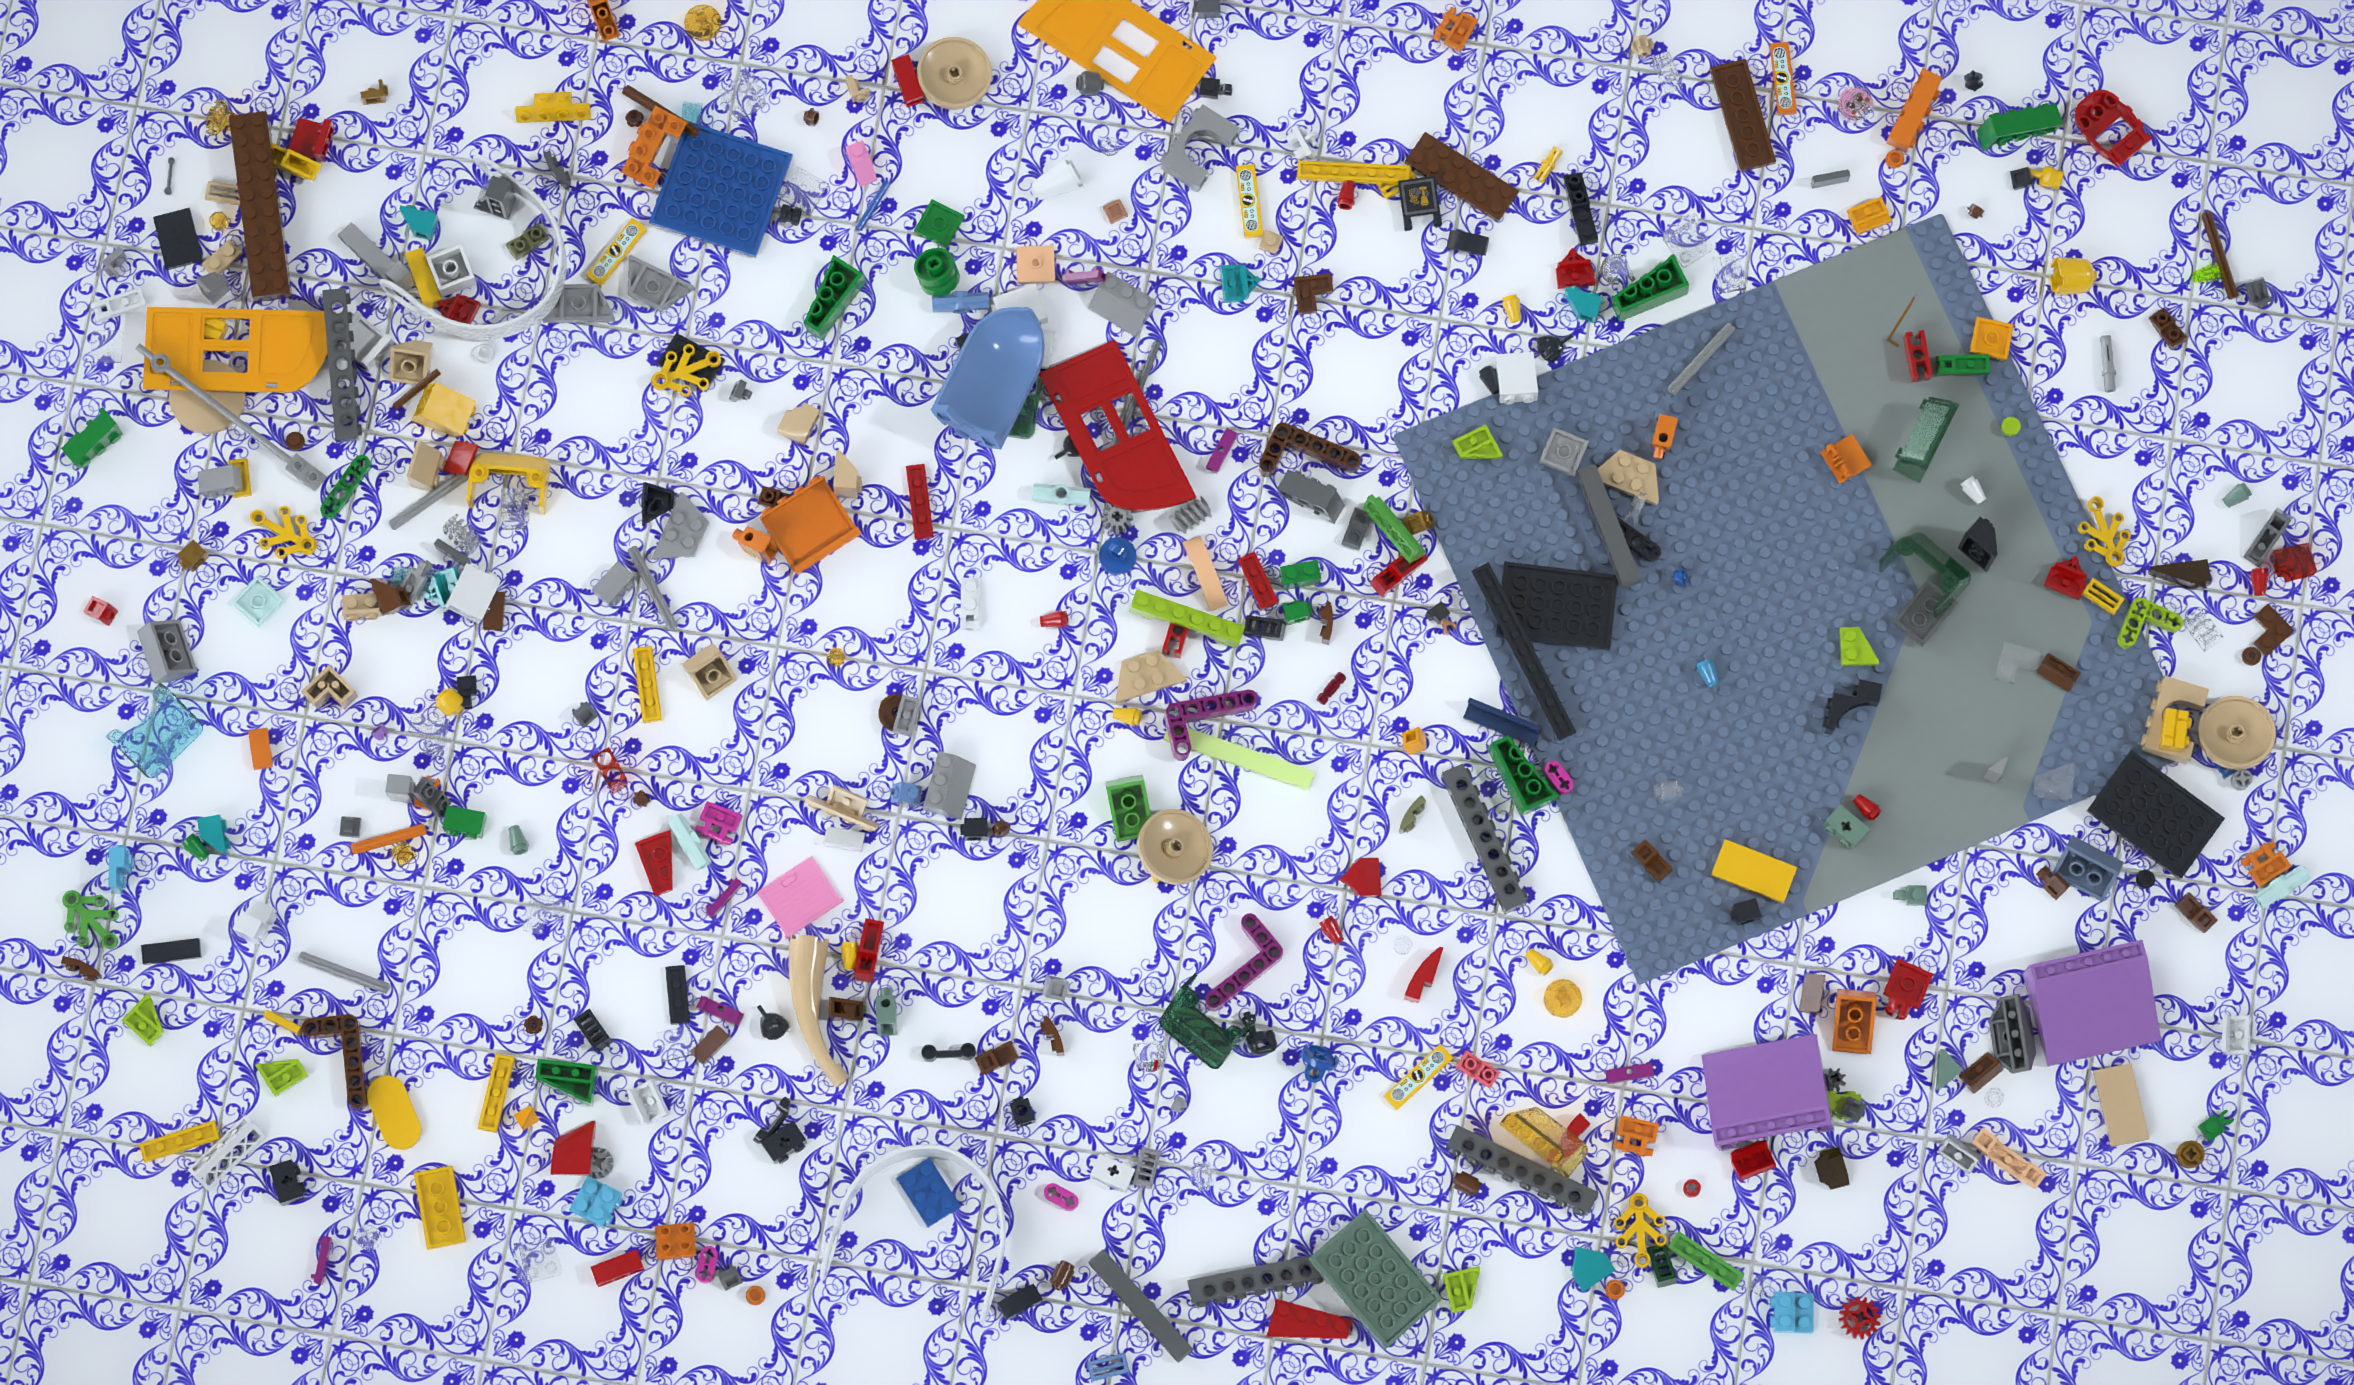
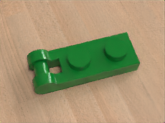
[1936,354,1990,376]

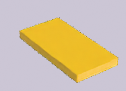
[1711,839,1797,903]
[414,1165,467,1250]

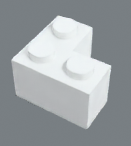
[232,898,277,946]

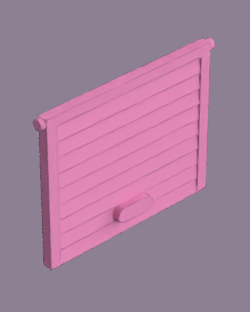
[757,856,844,939]

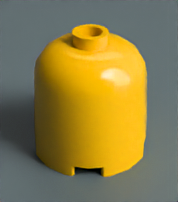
[2050,257,2097,295]

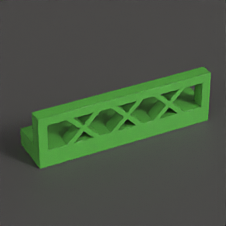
[1363,494,1426,563]

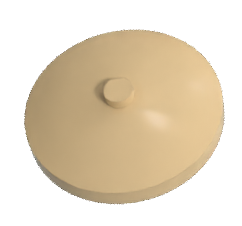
[917,37,992,110]
[169,360,246,434]
[2198,696,2276,770]
[1137,809,1213,885]

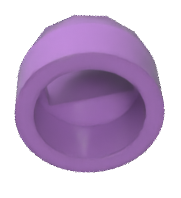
[371,724,388,741]

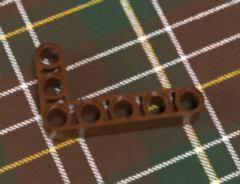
[1259,422,1361,477]
[301,1014,368,1111]

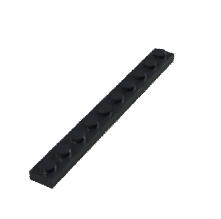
[1471,562,1576,741]

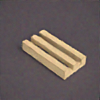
[205,181,240,206]

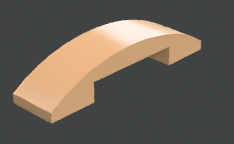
[1182,536,1228,612]
[1971,1128,2047,1189]

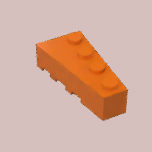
[1886,68,1943,153]

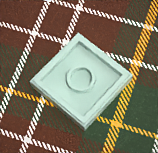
[231,575,286,629]

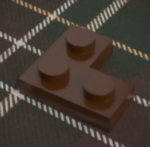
[1294,273,1333,315]
[2253,604,2295,657]

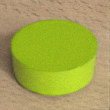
[2001,417,2021,437]

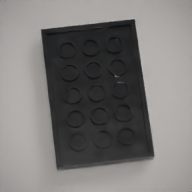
[1496,561,1618,651]
[2086,749,2225,880]

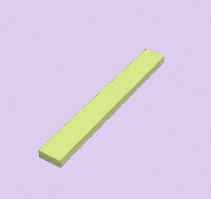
[1163,727,1315,790]

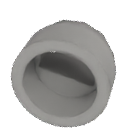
[1170,1096,1187,1113]

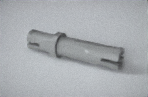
[2100,335,2116,393]

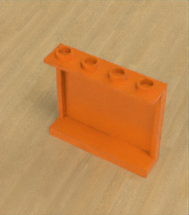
[759,476,861,576]

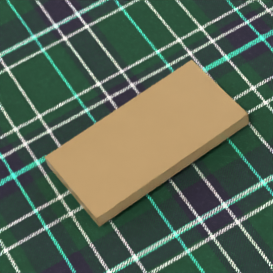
[2093,1063,2150,1147]

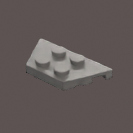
[627,254,694,312]
[542,284,615,323]
[652,492,709,560]

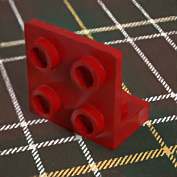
[288,118,335,162]

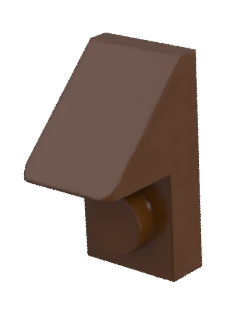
[828,997,863,1022]

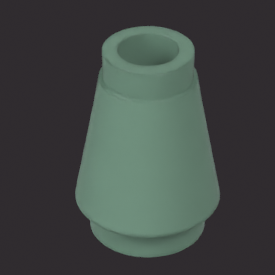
[2222,482,2252,508]
[508,825,529,855]

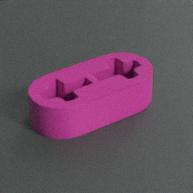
[1544,761,1573,795]
[1044,1183,1079,1211]
[696,1246,718,1284]

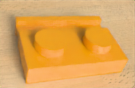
[1846,196,1892,236]

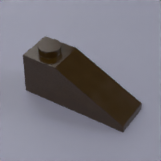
[2148,559,2211,590]

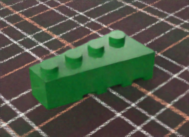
[1976,103,2063,151]
[1612,254,1689,322]
[803,255,866,341]
[1487,735,1559,817]

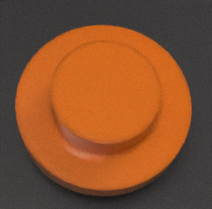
[1885,150,1904,169]
[1605,1280,1625,1300]
[746,1286,765,1306]

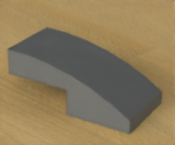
[1341,507,1371,551]

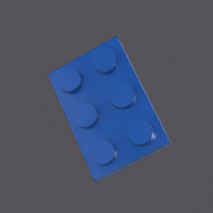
[897,1157,961,1228]

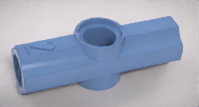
[932,291,989,314]

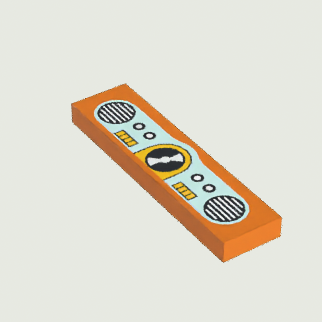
[1769,42,1797,116]

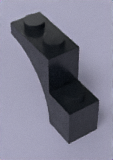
[1822,679,1883,735]

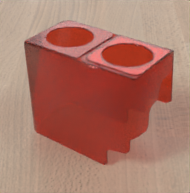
[2270,543,2317,582]
[592,747,629,794]

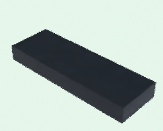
[141,938,202,965]
[665,965,690,1025]

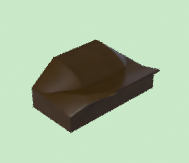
[1814,1147,1850,1190]

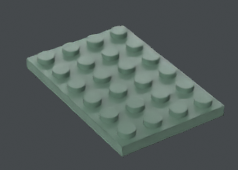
[1308,1209,1442,1350]

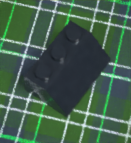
[1958,516,1998,573]

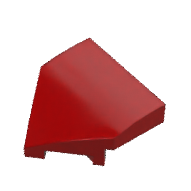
[1555,248,1595,289]
[437,293,482,324]
[2043,556,2087,601]
[1339,858,1382,897]

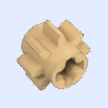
[1630,35,1654,57]

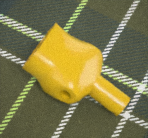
[2030,166,2064,191]

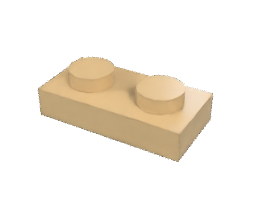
[202,239,243,276]

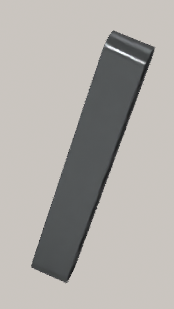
[1576,464,1641,589]
[1088,1249,1193,1363]

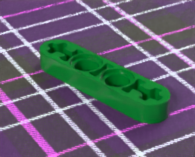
[320,455,371,520]

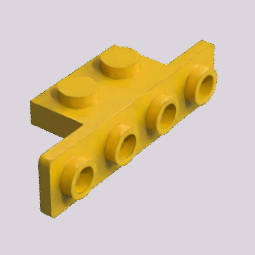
[515,92,591,123]

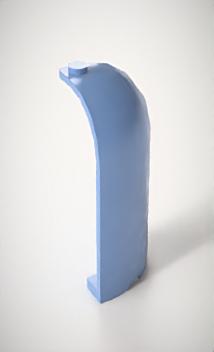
[931,307,1045,450]

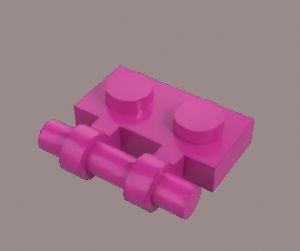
[695,801,743,846]

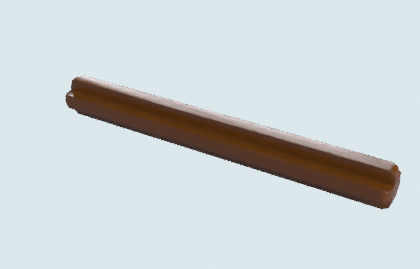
[622,85,700,138]
[2201,211,2239,300]

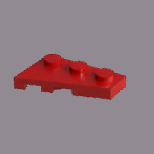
[635,829,673,897]

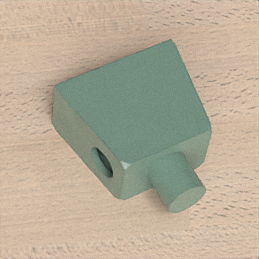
[876,987,897,1036]

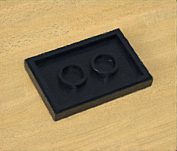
[153,207,203,271]
[657,333,726,393]

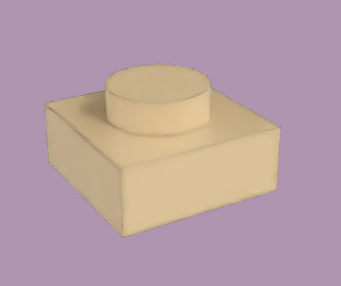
[1259,230,1283,255]

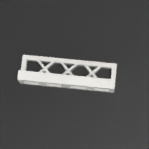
[188,1115,266,1191]

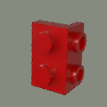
[1730,1139,1776,1181]

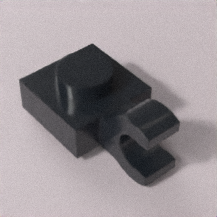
[1199,77,1233,99]
[457,675,478,710]

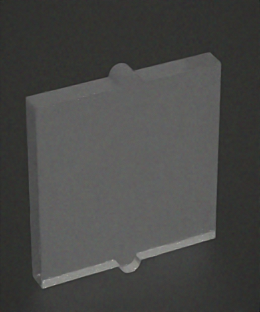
[90,328,124,365]
[656,1025,695,1062]

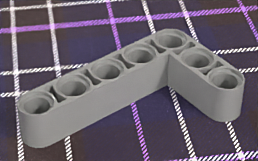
[337,222,415,297]

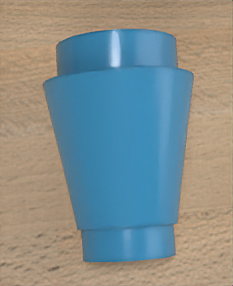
[1696,658,1719,688]

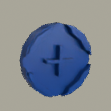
[1099,537,1137,575]
[1300,1045,1339,1083]

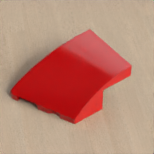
[550,1121,596,1176]

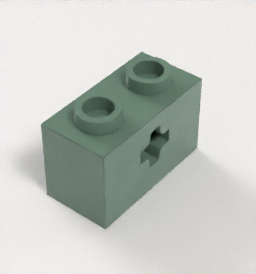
[1823,804,1870,850]

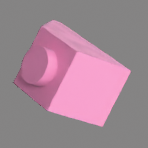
[845,140,877,187]

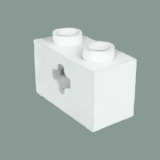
[1090,1153,1135,1194]

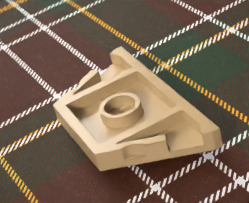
[1598,450,1659,506]
[1116,650,1187,704]

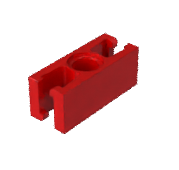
[891,54,924,108]
[1903,330,1932,383]
[1162,623,1189,658]
[590,1249,645,1288]

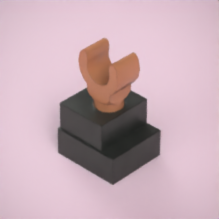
[1425,601,1457,636]

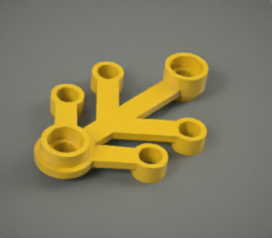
[651,344,721,397]
[2077,496,2131,567]
[250,505,317,559]
[1614,1193,1667,1268]

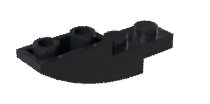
[1563,172,1598,246]

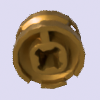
[2175,1140,2205,1169]

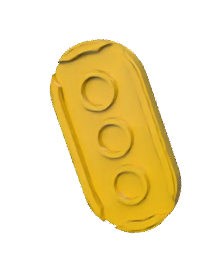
[367,1075,422,1150]

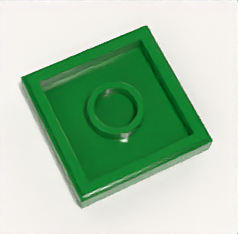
[914,199,965,249]

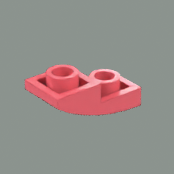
[1455,1050,1501,1088]

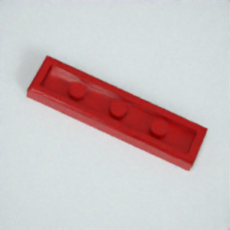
[906,464,934,540]

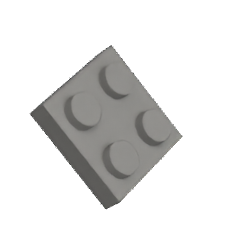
[1539,427,1589,477]

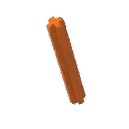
[351,824,427,855]

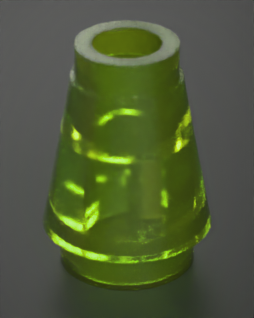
[2192,263,2221,283]

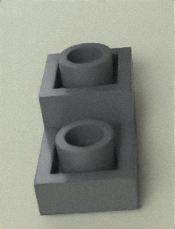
[543,151,571,189]
[414,777,451,818]

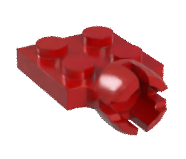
[1883,958,1933,1020]

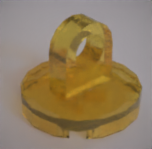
[684,4,722,42]
[205,99,238,136]
[1543,979,1582,1018]

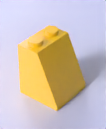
[411,382,476,437]

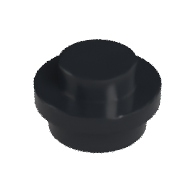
[2136,870,2155,889]

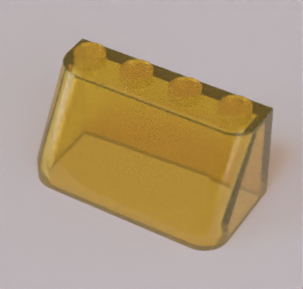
[1499,1106,1588,1179]

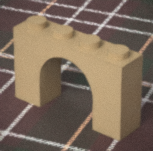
[2140,676,2209,765]

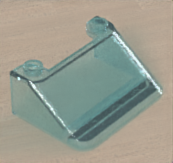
[105,683,203,778]

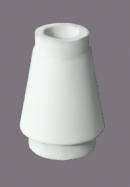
[1960,476,1987,505]

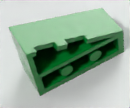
[61,407,123,470]
[535,1059,598,1107]

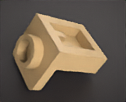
[845,74,870,103]

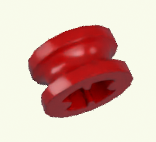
[1683,1179,1701,1198]

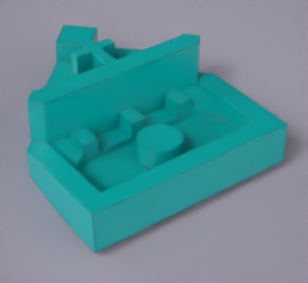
[1220,264,1262,303]
[423,566,460,609]
[1570,1246,1616,1292]

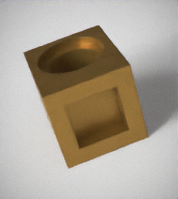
[177,539,209,573]

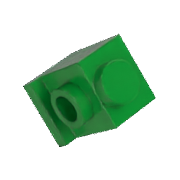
[1282,600,1312,626]

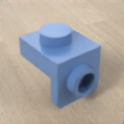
[890,782,922,806]

